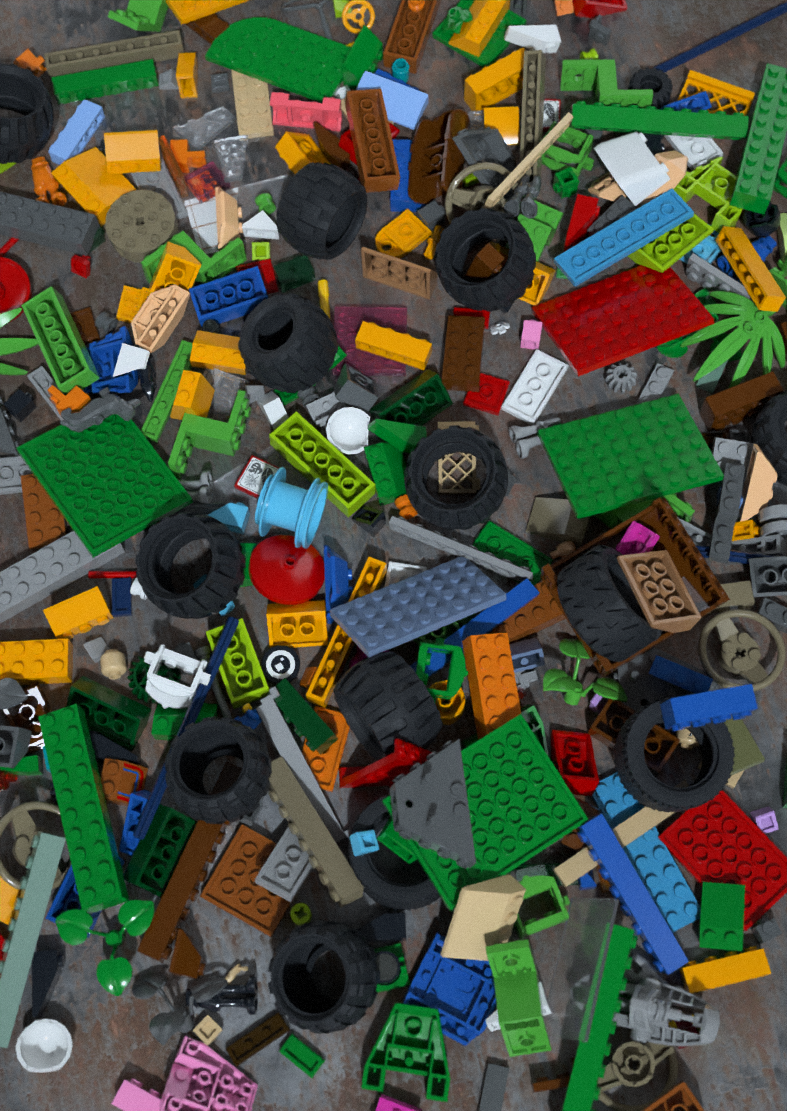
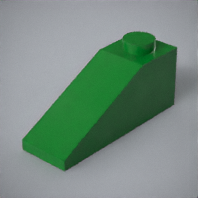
[367,419,427,454]

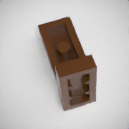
[531,1057,576,1093]

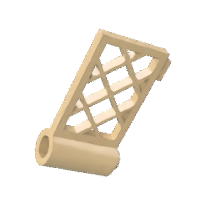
[438,421,480,495]

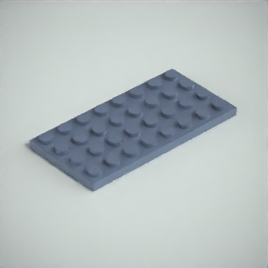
[330,557,506,658]

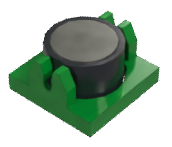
[374,943,410,993]

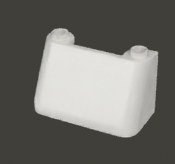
[594,131,670,206]

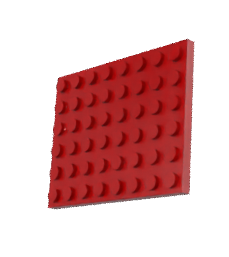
[532,265,714,377]

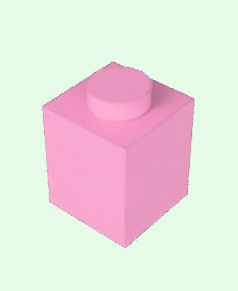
[520,320,542,350]

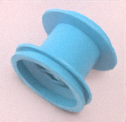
[255,467,328,549]

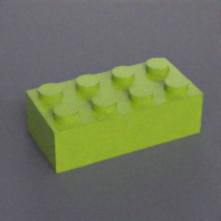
[206,618,269,709]

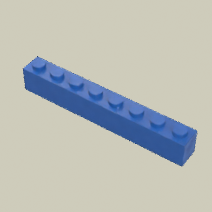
[577,814,689,975]

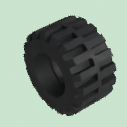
[628,67,673,110]

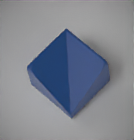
[578,870,597,890]

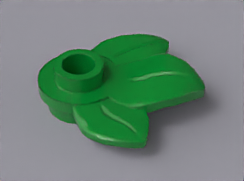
[442,6,473,34]

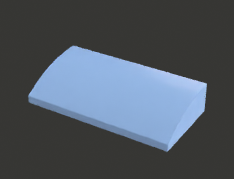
[357,71,429,130]

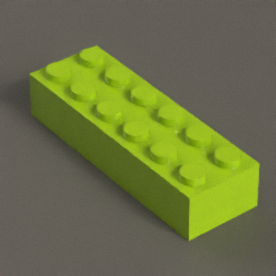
[269,411,375,518]

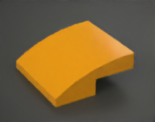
[483,106,520,145]
[116,285,149,323]

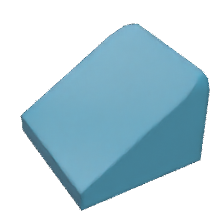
[350,829,379,856]

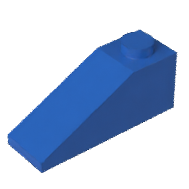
[658,91,712,113]
[119,790,151,856]

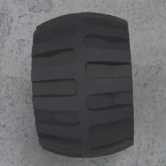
[0,63,53,164]
[435,208,536,312]
[404,425,508,530]
[135,512,246,619]
[333,651,443,761]

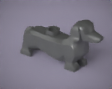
[60,387,141,433]

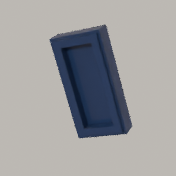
[112,577,132,617]

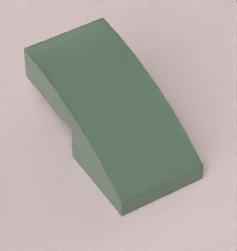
[696,350,728,394]

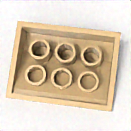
[440,874,526,961]

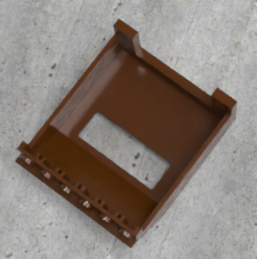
[540,498,730,678]

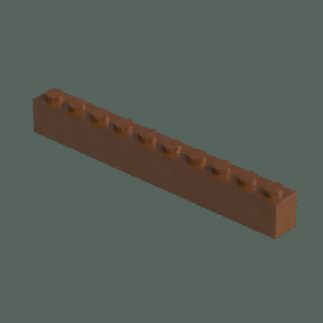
[137,762,243,964]

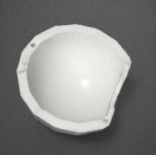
[326,407,370,455]
[16,1019,73,1073]

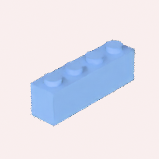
[49,99,105,165]

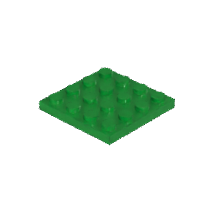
[432,0,527,68]

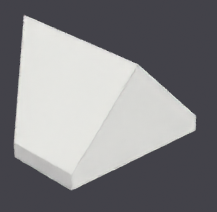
[113,343,150,377]

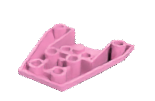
[160,1036,258,1111]

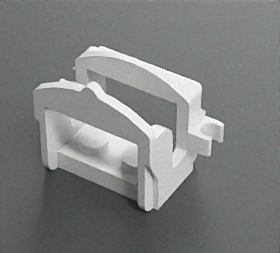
[144,644,211,709]

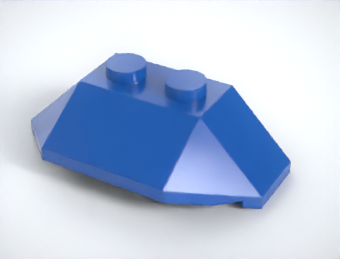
[324,545,353,624]

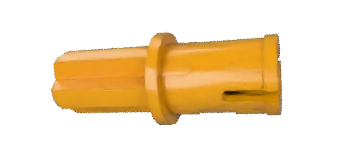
[424,226,444,260]

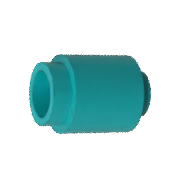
[392,58,409,83]

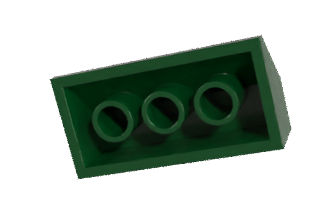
[369,369,453,426]
[66,676,151,751]
[123,804,197,898]

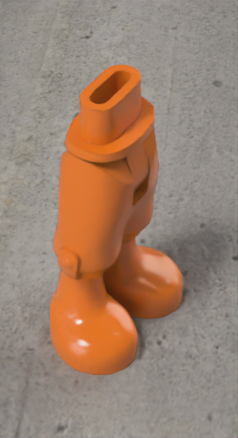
[31,156,67,207]

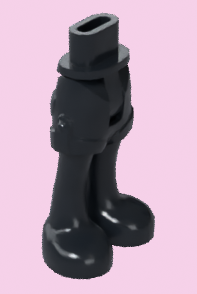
[186,974,258,1015]

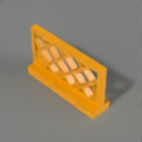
[677,70,755,116]

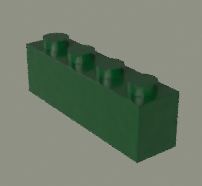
[267,678,338,755]

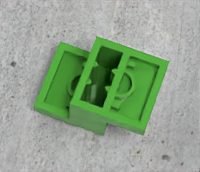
[505,200,564,262]

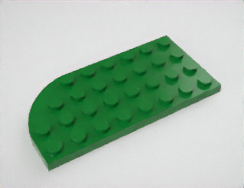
[205,17,352,103]

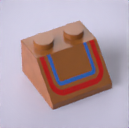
[101,758,148,806]

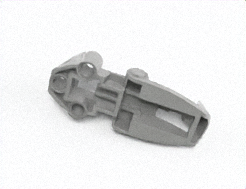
[572,974,720,1046]

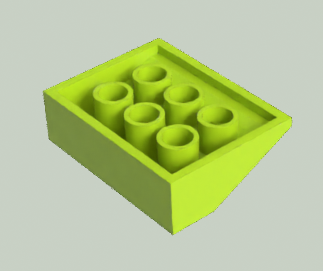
[628,214,714,273]

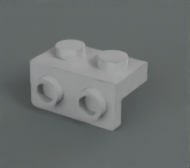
[305,392,349,427]

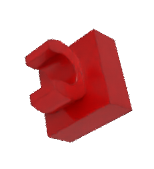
[71,254,91,278]

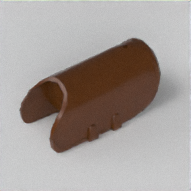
[408,109,470,204]

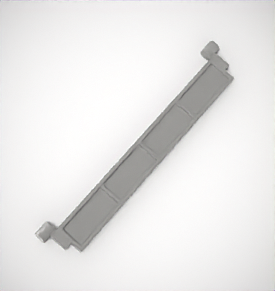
[256,686,351,842]

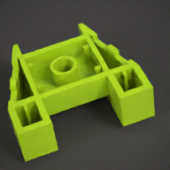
[673,157,742,233]

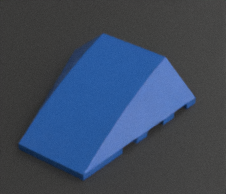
[82,326,138,393]

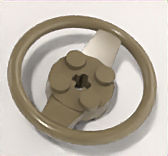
[445,162,518,224]
[698,609,786,691]
[0,801,71,891]
[598,1026,678,1111]

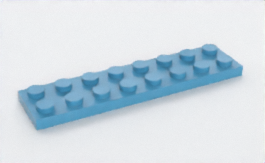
[554,189,694,287]
[591,773,701,933]

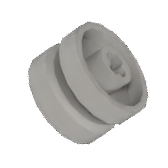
[758,504,787,541]

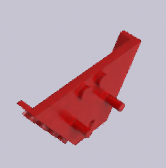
[339,739,432,788]

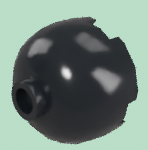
[743,202,781,237]

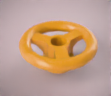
[342,0,375,34]

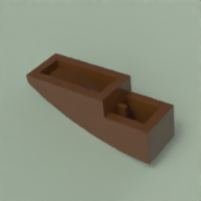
[313,121,351,170]

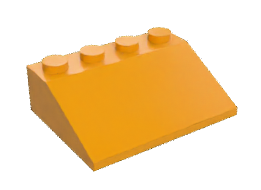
[51,147,137,227]

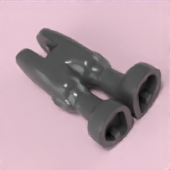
[504,175,541,219]

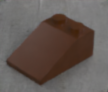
[3,682,52,756]

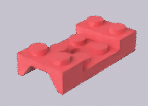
[270,92,343,132]

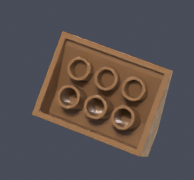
[361,247,438,300]
[617,550,702,633]

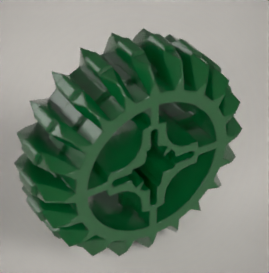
[127,650,181,704]

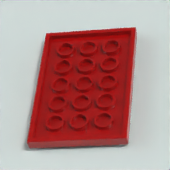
[658,790,787,932]

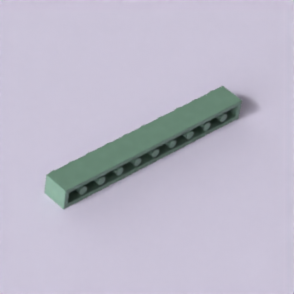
[0,831,66,1048]

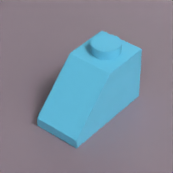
[208,502,250,535]

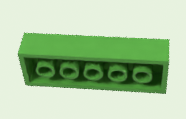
[21,286,100,395]

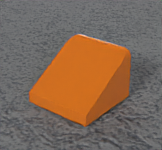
[299,666,318,689]

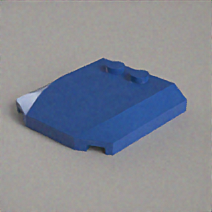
[401,933,497,1046]

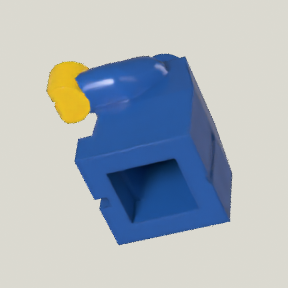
[234,703,262,730]

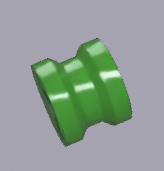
[255,193,276,215]

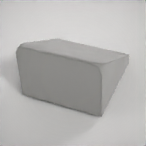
[159,69,179,90]
[245,385,265,404]
[83,637,109,663]

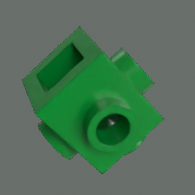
[552,167,579,199]

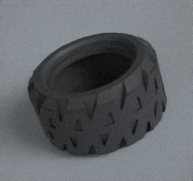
[557,545,662,662]

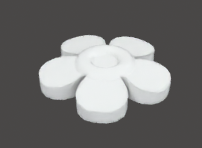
[490,321,510,335]

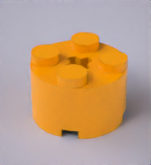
[429,680,465,725]

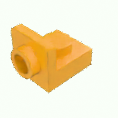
[732,520,760,541]

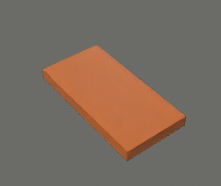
[302,706,350,792]

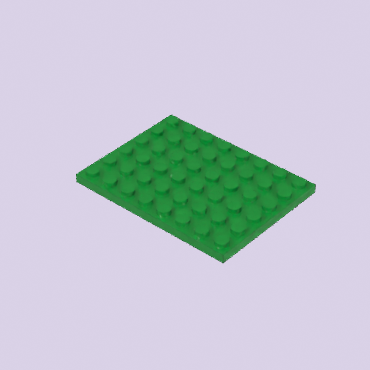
[538,393,724,519]
[16,414,193,558]
[382,714,589,911]

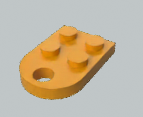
[375,209,432,259]

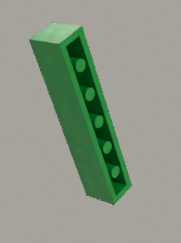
[52,59,159,105]

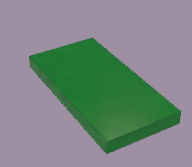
[472,521,553,586]

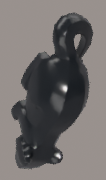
[137,353,157,402]

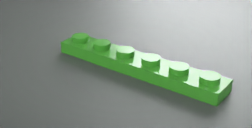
[141,340,193,443]

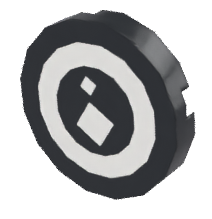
[261,646,300,684]

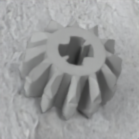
[605,362,637,394]

